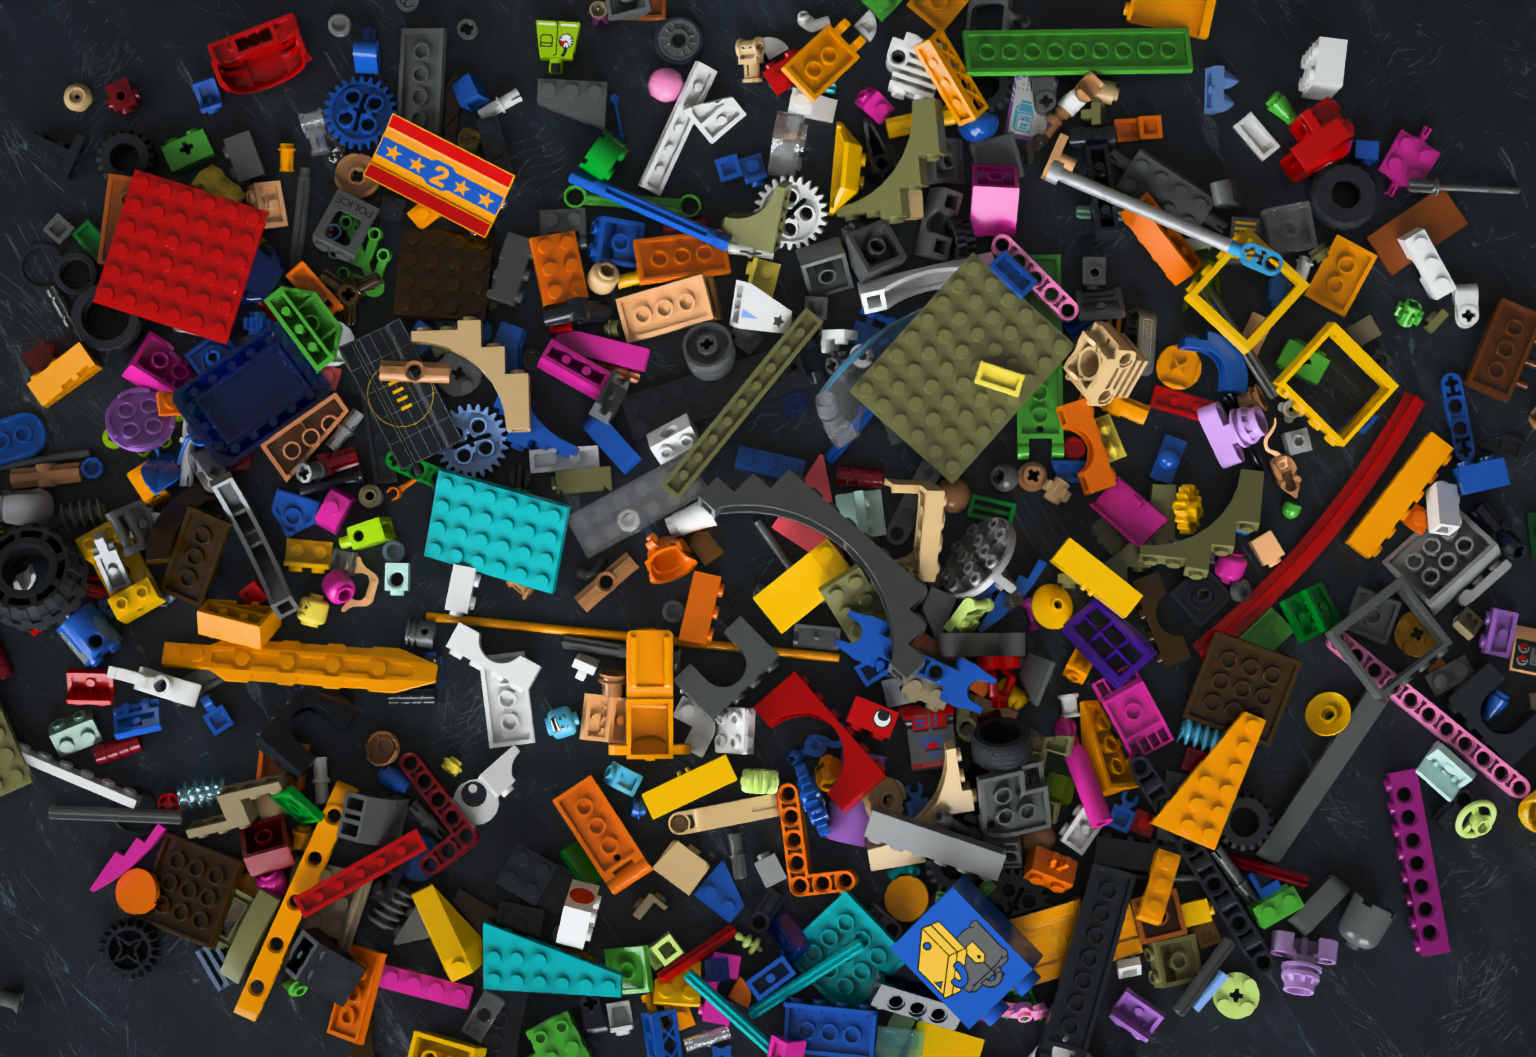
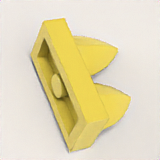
[1095,413,1127,463]

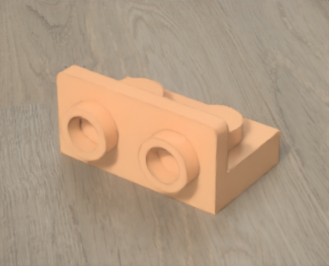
[246,180,288,229]

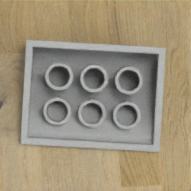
[1382,509,1502,616]

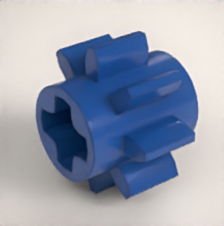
[243,312,272,337]

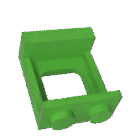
[1245,883,1305,929]

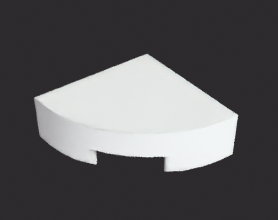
[854,9,877,42]
[763,37,789,61]

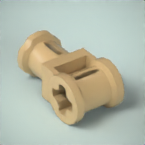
[735,36,765,83]

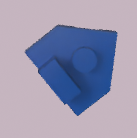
[271,487,323,538]

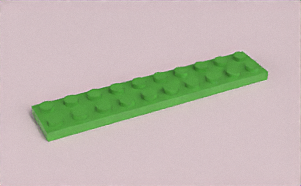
[961,28,1193,76]

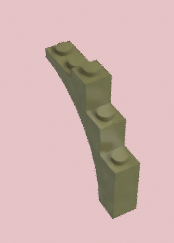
[837,97,948,224]
[1138,469,1264,580]
[1056,484,1176,589]

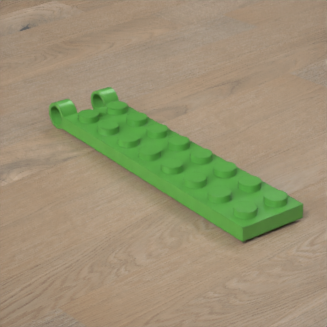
[1014,254,1064,460]

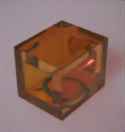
[689,530,724,567]

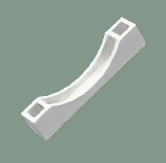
[857,251,995,314]

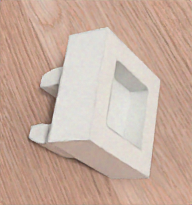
[572,652,600,682]
[1116,955,1142,979]

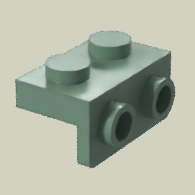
[49,708,103,758]

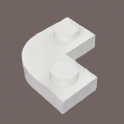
[673,696,716,758]

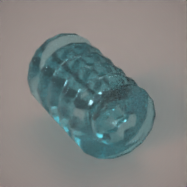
[177,775,226,810]

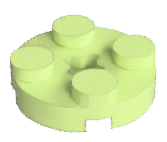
[1212,972,1260,1019]

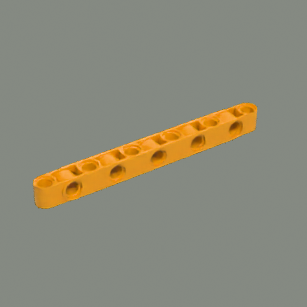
[234,780,359,1022]

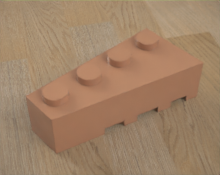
[260,391,350,483]

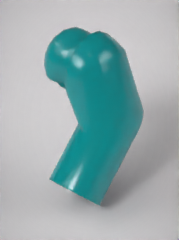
[885,864,921,881]

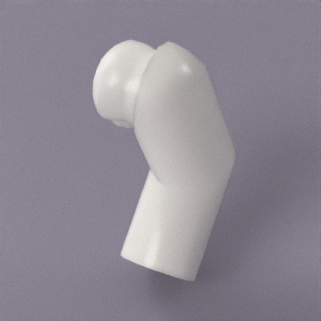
[797,11,831,32]

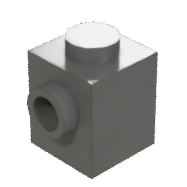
[1081,257,1106,291]

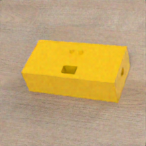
[1049,537,1143,618]
[641,754,738,820]

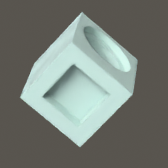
[385,563,411,596]

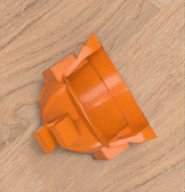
[644,532,698,584]

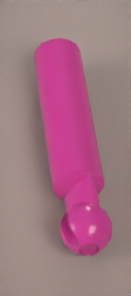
[1054,717,1113,829]

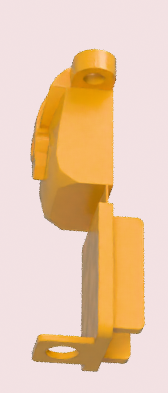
[608,628,691,761]

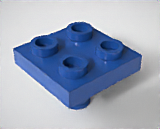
[184,339,249,391]

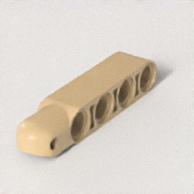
[668,792,780,835]

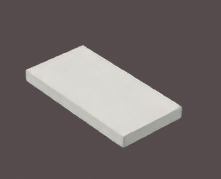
[480,651,536,748]

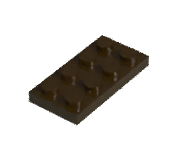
[159,505,233,608]

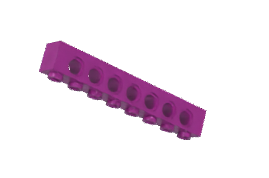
[1383,768,1450,957]

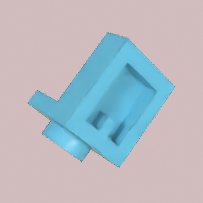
[603,761,643,797]

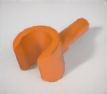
[386,478,417,500]

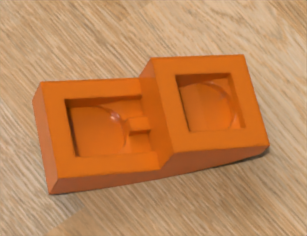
[1112,115,1163,143]

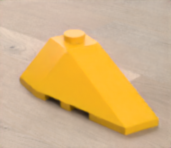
[411,884,483,982]

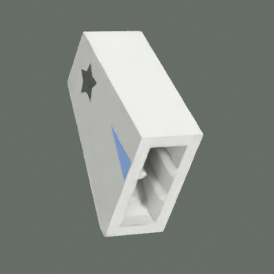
[729,280,793,334]

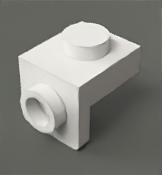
[606,999,634,1036]

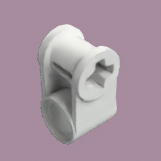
[1452,283,1479,329]

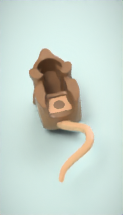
[1263,418,1301,498]

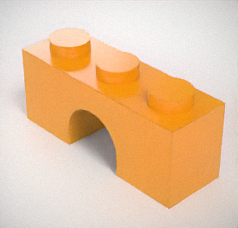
[1135,848,1181,926]

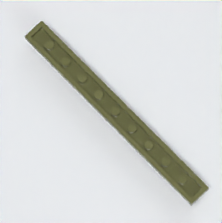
[660,308,824,501]

